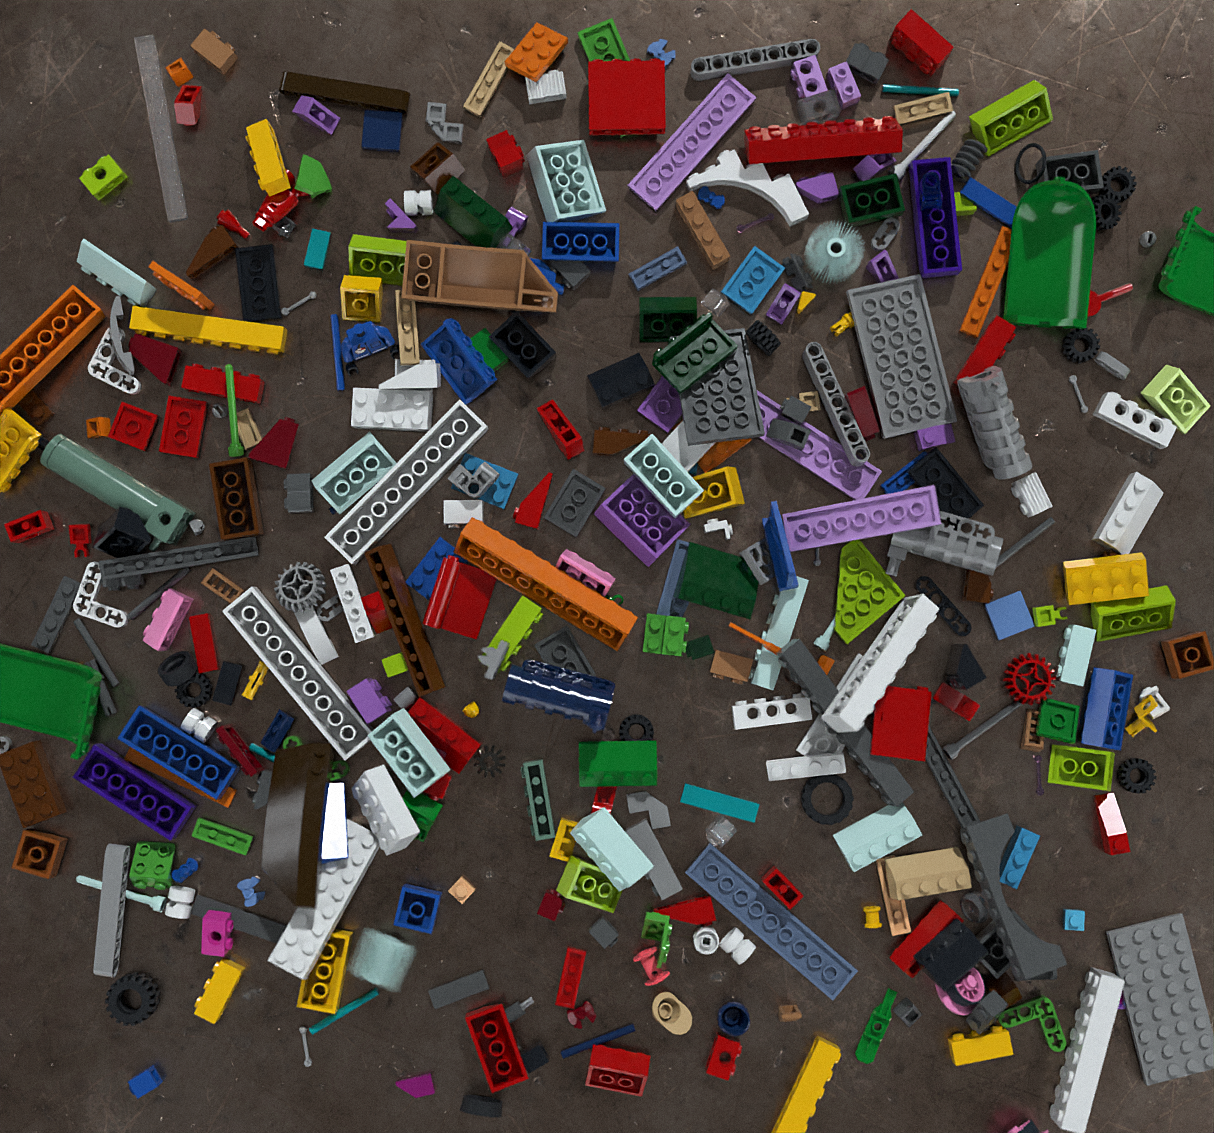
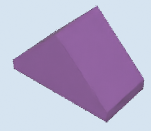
[866,250,899,283]

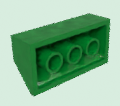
[579,740,657,787]

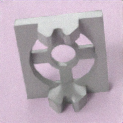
[739,537,775,586]
[478,640,510,680]

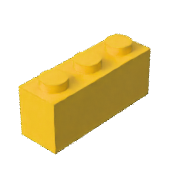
[194,957,245,1024]
[947,1025,1014,1066]

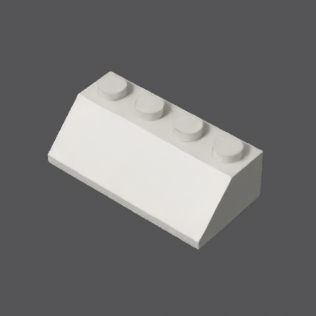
[1092,472,1163,555]

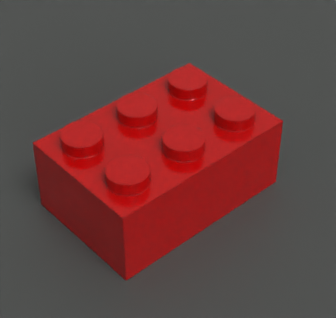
[890,9,954,77]

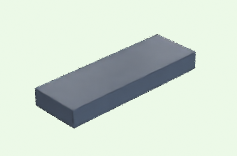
[628,246,687,291]

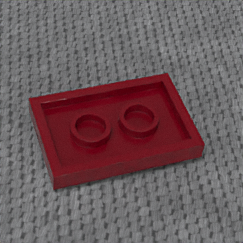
[215,724,265,777]

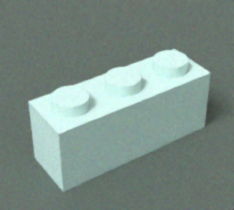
[1054,624,1096,686]

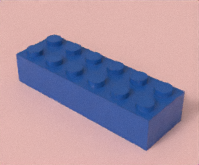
[117,705,240,800]

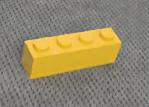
[246,119,291,196]

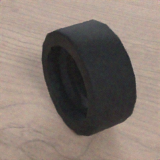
[158,651,197,686]

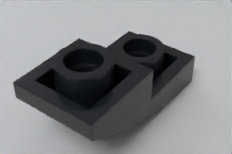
[212,661,242,706]

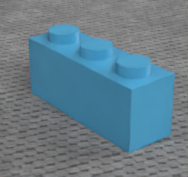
[999,826,1040,889]

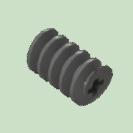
[951,139,988,183]

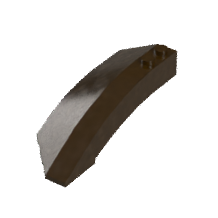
[261,743,334,909]

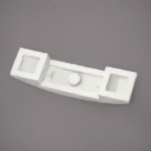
[288,595,339,665]

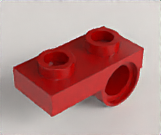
[591,786,617,814]

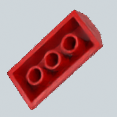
[408,696,483,774]
[465,1003,529,1093]

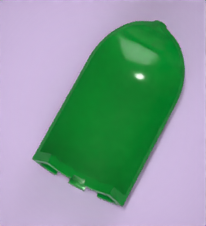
[1003,177,1096,329]

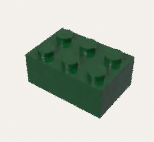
[838,174,905,228]

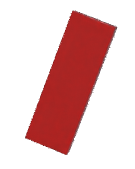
[189,613,219,673]
[555,947,586,1009]

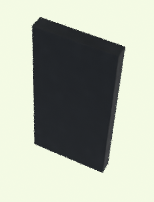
[235,244,282,323]
[906,447,984,530]

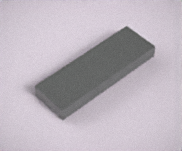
[428,969,490,1009]

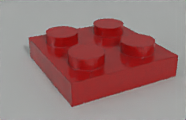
[108,402,159,451]

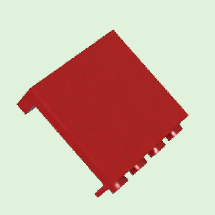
[588,58,666,135]

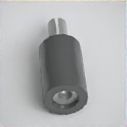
[505,997,534,1024]

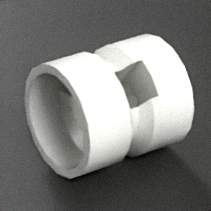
[404,190,433,216]
[180,708,218,743]
[165,886,195,919]
[693,925,719,954]
[719,927,756,965]

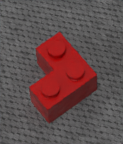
[486,130,525,178]

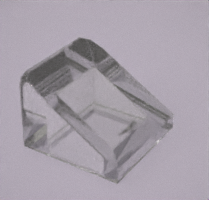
[701,288,730,317]

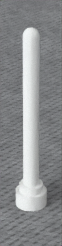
[888,111,956,182]

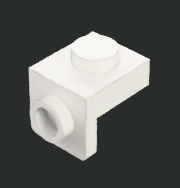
[703,518,733,540]
[1139,686,1170,720]

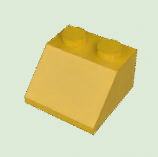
[340,275,383,323]

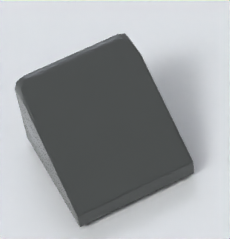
[893,997,923,1027]

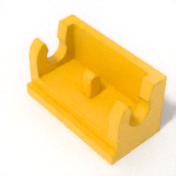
[549,817,578,862]

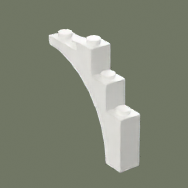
[686,149,809,227]

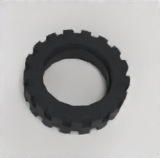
[801,774,854,825]

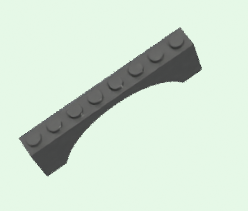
[960,813,1067,981]

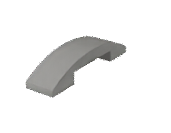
[109,296,135,375]

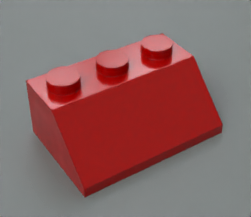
[585,1044,650,1097]

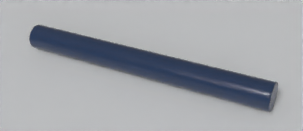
[561,1024,636,1059]

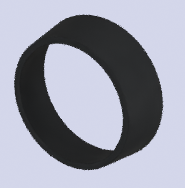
[459,1095,502,1118]

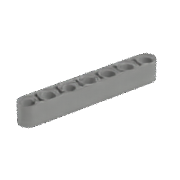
[690,39,820,81]
[802,342,870,467]
[93,843,130,978]

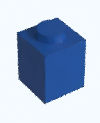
[128,1065,163,1099]

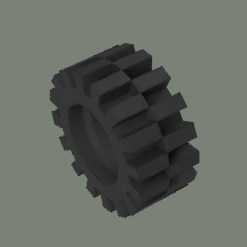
[1100,166,1137,204]
[1091,194,1122,231]
[745,320,781,356]
[1062,327,1100,363]
[175,673,213,708]
[619,714,654,741]
[1117,758,1157,794]

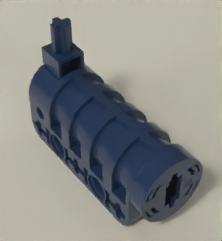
[502,659,615,733]

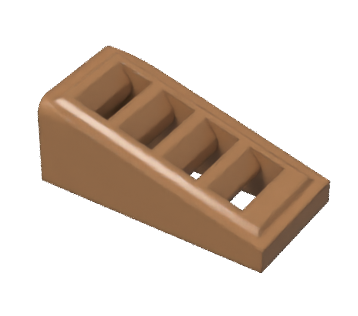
[201,567,244,604]
[1020,709,1044,752]
[778,1005,802,1022]

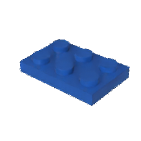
[405,537,469,600]

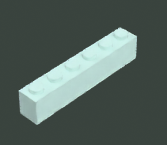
[749,577,809,691]

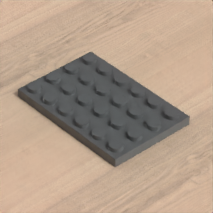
[669,328,765,446]

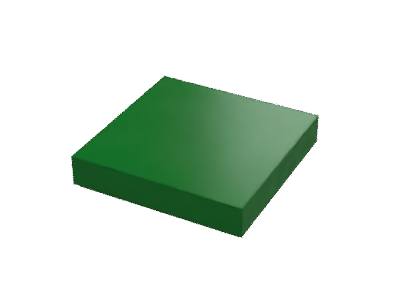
[1036,698,1080,744]

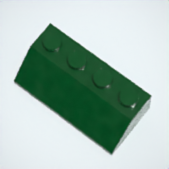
[433,176,513,248]

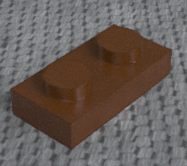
[18,389,54,427]

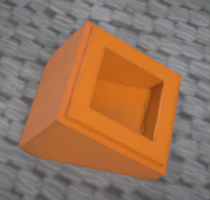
[166,58,193,87]
[86,417,111,439]

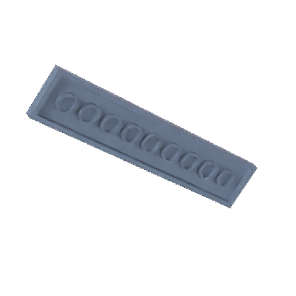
[685,843,858,1001]

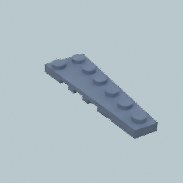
[656,539,689,655]

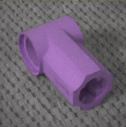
[499,207,528,248]

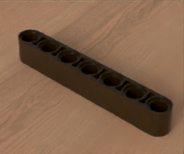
[279,71,410,114]

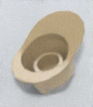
[652,992,692,1035]

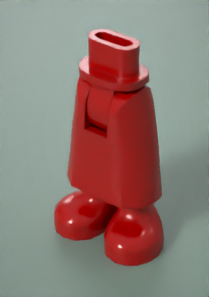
[252,169,308,231]

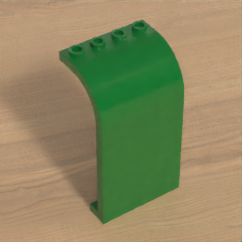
[1159,206,1214,316]
[0,644,102,760]

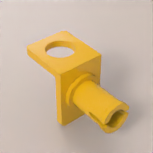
[1125,695,1158,737]

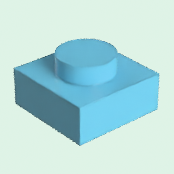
[1063,909,1085,931]

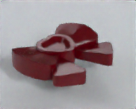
[567,1001,596,1029]

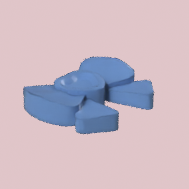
[647,39,675,68]
[236,877,265,907]

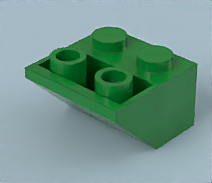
[402,789,443,842]

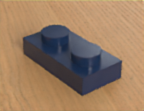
[260,709,294,753]

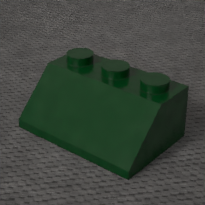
[639,297,697,342]

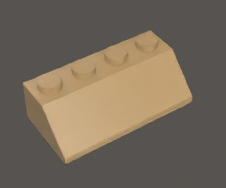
[885,847,972,900]

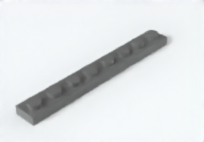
[99,536,259,581]

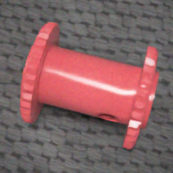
[633,947,670,986]

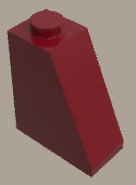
[128,333,183,387]
[845,386,879,442]
[248,417,299,469]

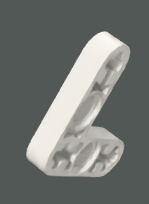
[88,327,141,395]
[73,561,129,628]

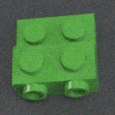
[642,613,689,656]

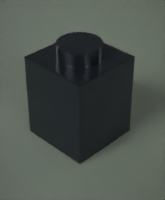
[520,1040,550,1074]

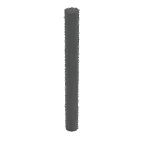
[995,517,1055,569]
[127,567,191,620]
[73,618,119,687]

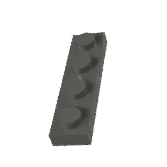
[31,576,81,653]

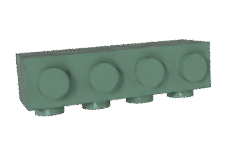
[521,759,556,841]

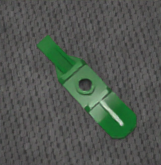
[855,988,898,1064]

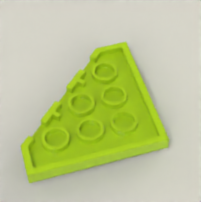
[834,540,906,645]

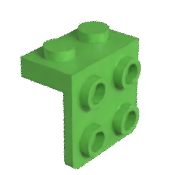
[129,841,176,890]
[641,912,672,968]

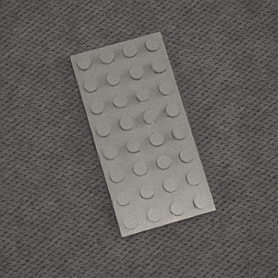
[846,274,957,439]
[1106,913,1214,1086]

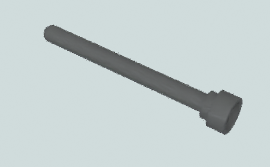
[942,700,1022,761]

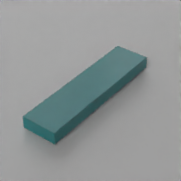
[680,783,760,823]

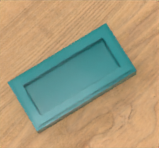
[304,228,332,270]

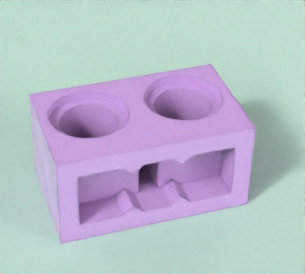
[790,55,828,104]
[826,61,861,110]

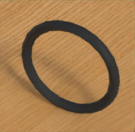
[1015,143,1047,184]

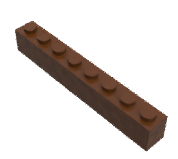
[364,544,445,697]

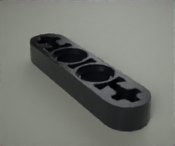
[914,576,972,636]

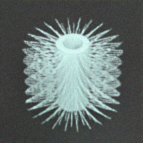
[805,219,865,283]
[346,928,416,992]

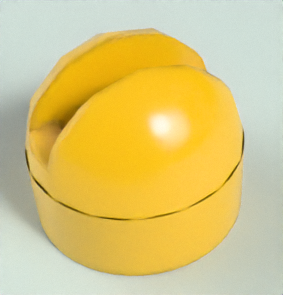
[462,701,479,718]

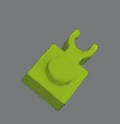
[1032,605,1068,627]

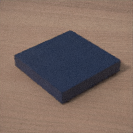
[362,110,403,152]

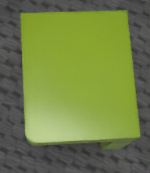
[954,192,977,216]
[382,652,409,677]

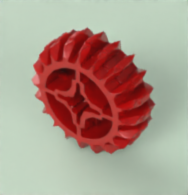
[1003,653,1057,705]

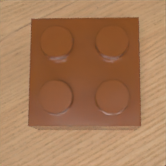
[1161,631,1214,679]
[12,828,68,879]

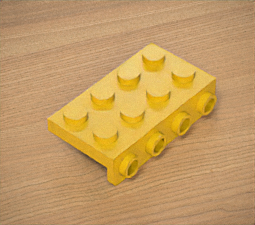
[0,407,42,493]

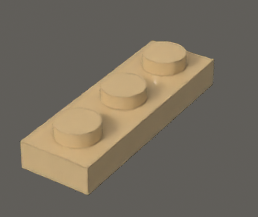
[892,92,953,124]

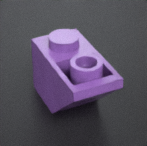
[795,171,839,204]

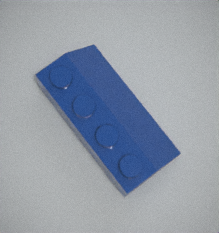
[542,222,619,262]
[1081,667,1133,751]

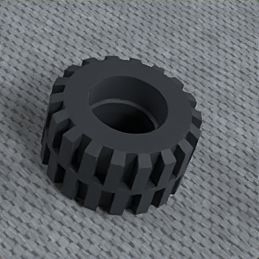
[105,972,160,1026]

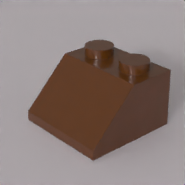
[410,142,465,195]

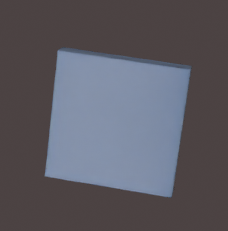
[984,591,1035,640]

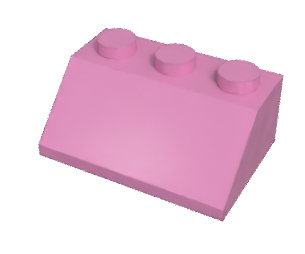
[555,549,615,597]
[142,588,194,651]

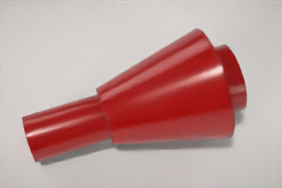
[216,209,250,239]

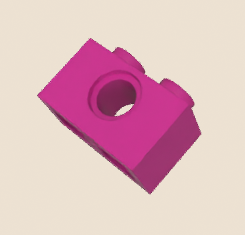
[201,910,234,957]

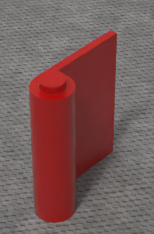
[422,555,497,640]
[870,686,932,762]

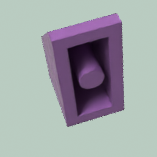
[292,95,340,135]
[853,153,896,181]
[913,424,956,452]

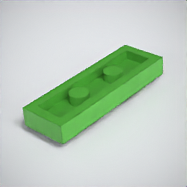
[192,817,254,856]

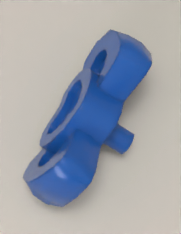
[698,186,725,209]
[172,858,198,883]

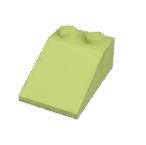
[1141,365,1210,434]

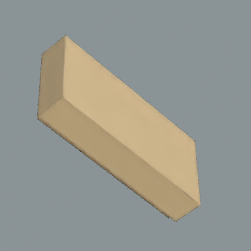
[237,408,262,451]

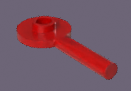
[1087,283,1133,317]

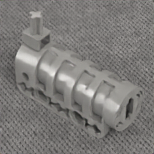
[957,366,1033,480]
[885,511,1004,577]

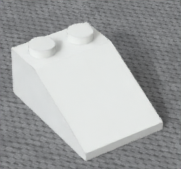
[379,360,441,389]

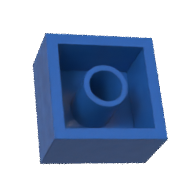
[393,884,443,934]

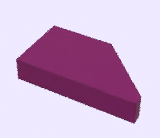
[395,1073,435,1098]

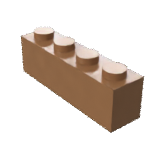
[675,191,731,271]

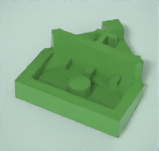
[294,154,332,198]

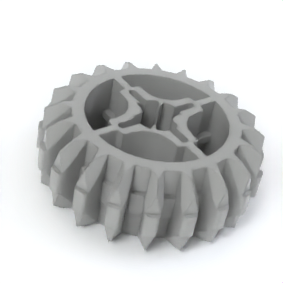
[274,562,326,613]

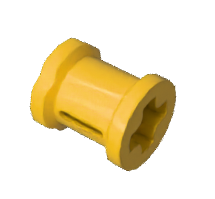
[863,906,882,928]

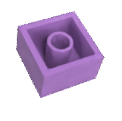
[347,678,392,724]

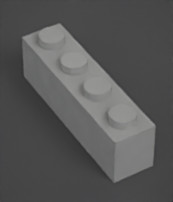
[626,818,683,900]

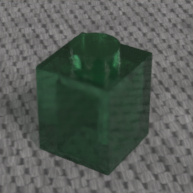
[685,635,715,660]

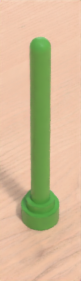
[225,364,244,457]

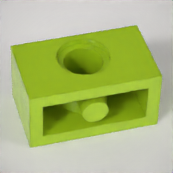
[79,154,128,200]

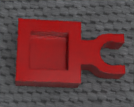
[68,524,92,557]

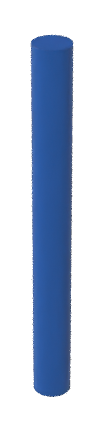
[330,314,345,391]

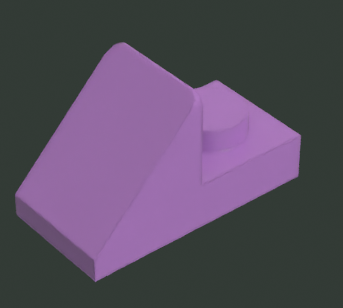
[385,198,418,233]
[766,283,801,324]

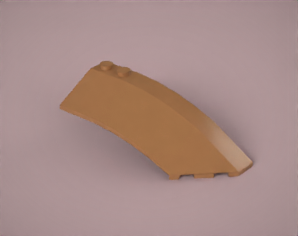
[401,240,558,313]

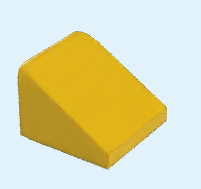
[796,291,816,314]

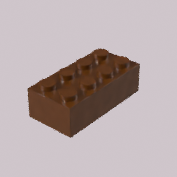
[209,457,264,541]
[0,740,67,829]

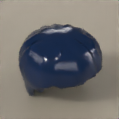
[717,1001,750,1036]

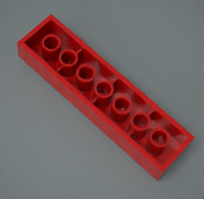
[744,116,903,164]

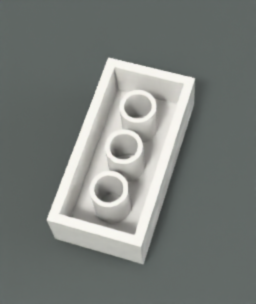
[351,388,433,432]
[351,765,420,856]

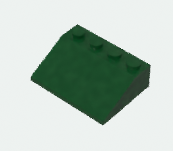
[673,542,761,620]

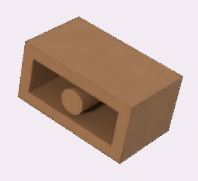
[190,28,238,75]
[709,650,753,684]

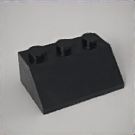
[489,311,557,379]
[587,353,655,410]
[92,507,151,558]
[945,644,987,690]
[913,918,989,992]

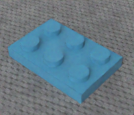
[721,246,785,315]
[451,453,519,510]

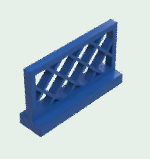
[762,501,799,591]

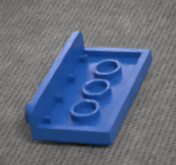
[421,318,497,405]

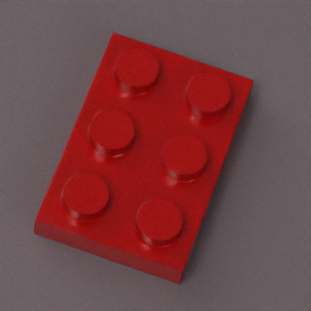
[159,396,208,459]

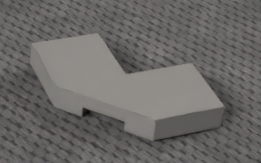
[426,102,464,145]
[626,791,671,829]

